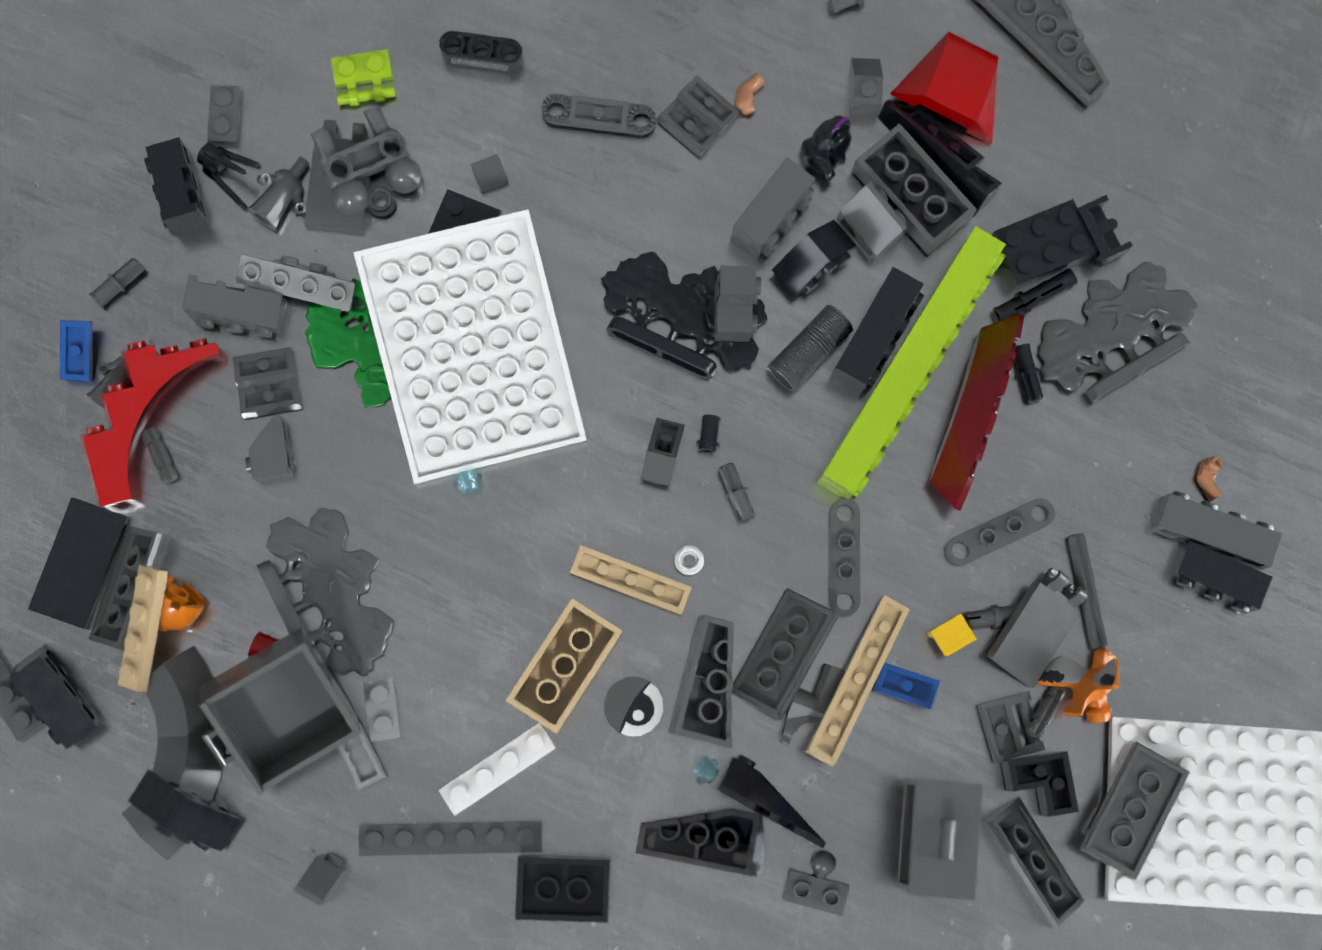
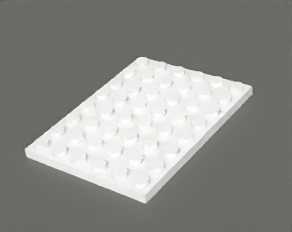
[353,209,587,484]
[1105,717,1322,915]

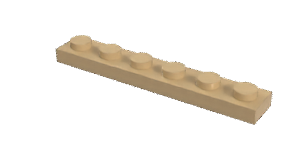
[805,595,910,766]

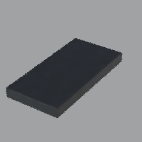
[28,497,130,630]

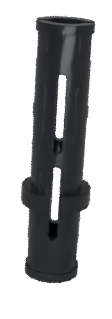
[993,268,1078,321]

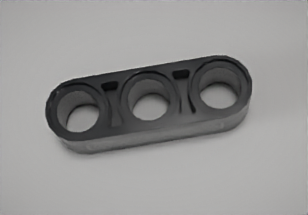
[439,31,524,73]

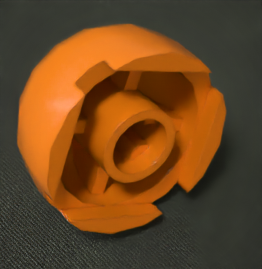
[158,576,205,631]

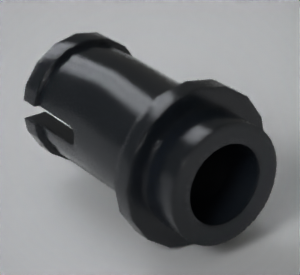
[696,414,721,453]

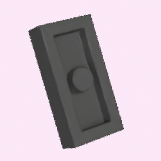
[207,85,242,145]

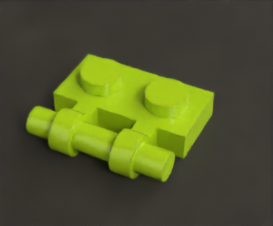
[331,49,396,107]

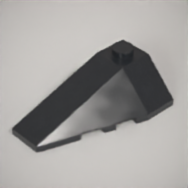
[636,809,765,876]

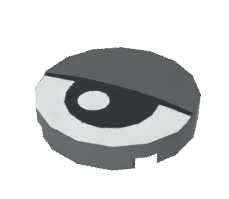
[604,677,663,736]

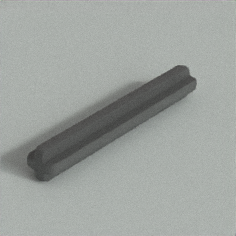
[1068,533,1108,650]

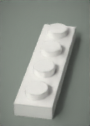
[438,723,556,816]

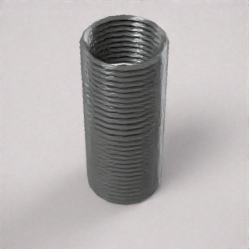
[767,305,853,391]

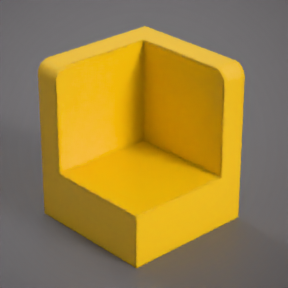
[926,613,976,657]

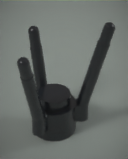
[197,143,260,210]

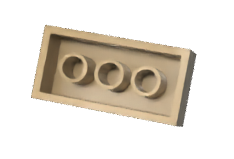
[505,598,623,734]

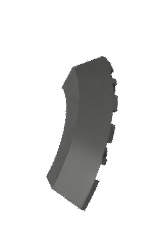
[122,646,226,860]

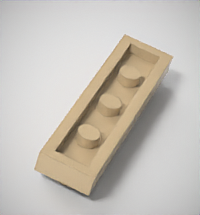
[570,545,692,615]
[118,565,168,692]

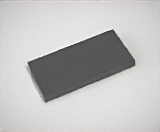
[732,588,840,720]
[1080,742,1190,880]

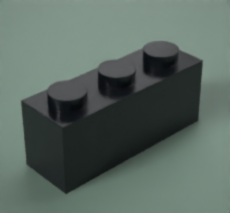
[1169,541,1273,614]

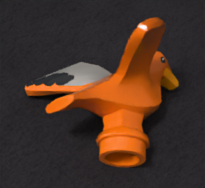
[1037,648,1120,723]

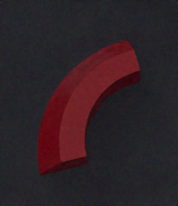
[930,314,1024,511]

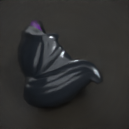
[801,115,852,182]

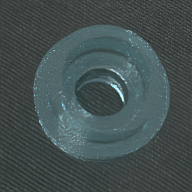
[452,469,482,492]
[692,756,720,785]

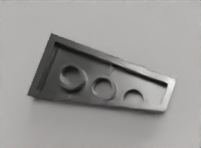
[669,615,734,748]

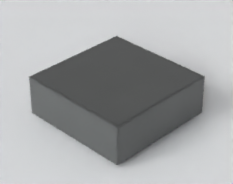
[471,154,509,193]

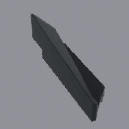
[878,100,1002,217]

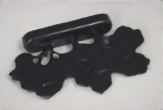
[601,251,767,379]

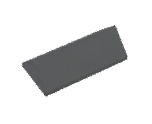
[89,525,172,651]
[980,797,1085,929]

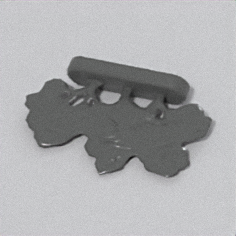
[1038,261,1198,404]
[256,508,394,676]

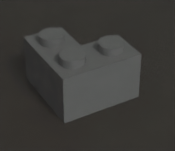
[714,265,761,342]

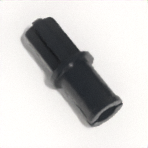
[1014,343,1043,403]

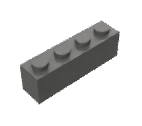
[1151,491,1282,570]

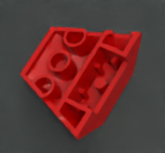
[890,31,999,145]

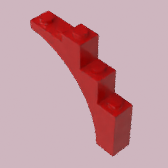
[79,338,219,507]

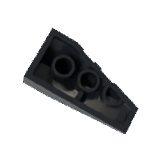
[715,754,826,848]

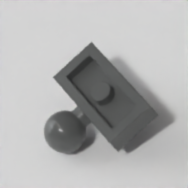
[783,851,850,916]

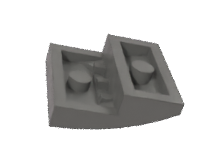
[657,75,740,158]
[232,347,302,419]

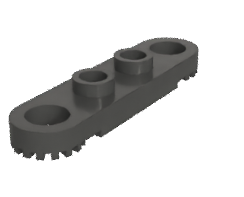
[542,94,656,135]
[829,498,860,617]
[945,498,1055,566]

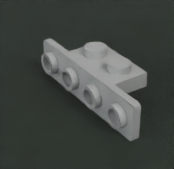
[236,254,356,311]

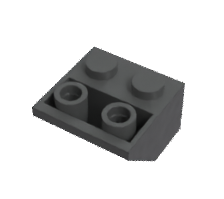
[837,182,907,263]

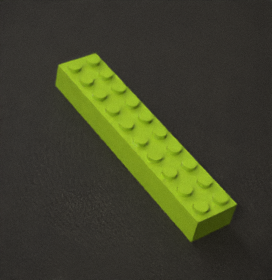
[817,226,1006,500]

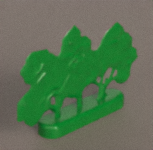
[305,278,391,407]

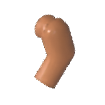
[735,73,765,115]
[1197,456,1223,502]

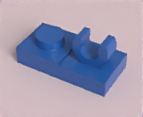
[60,320,93,381]
[874,662,941,710]

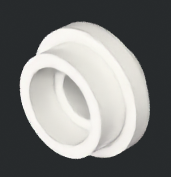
[674,545,704,575]

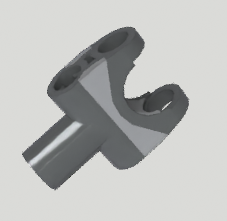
[781,663,845,744]

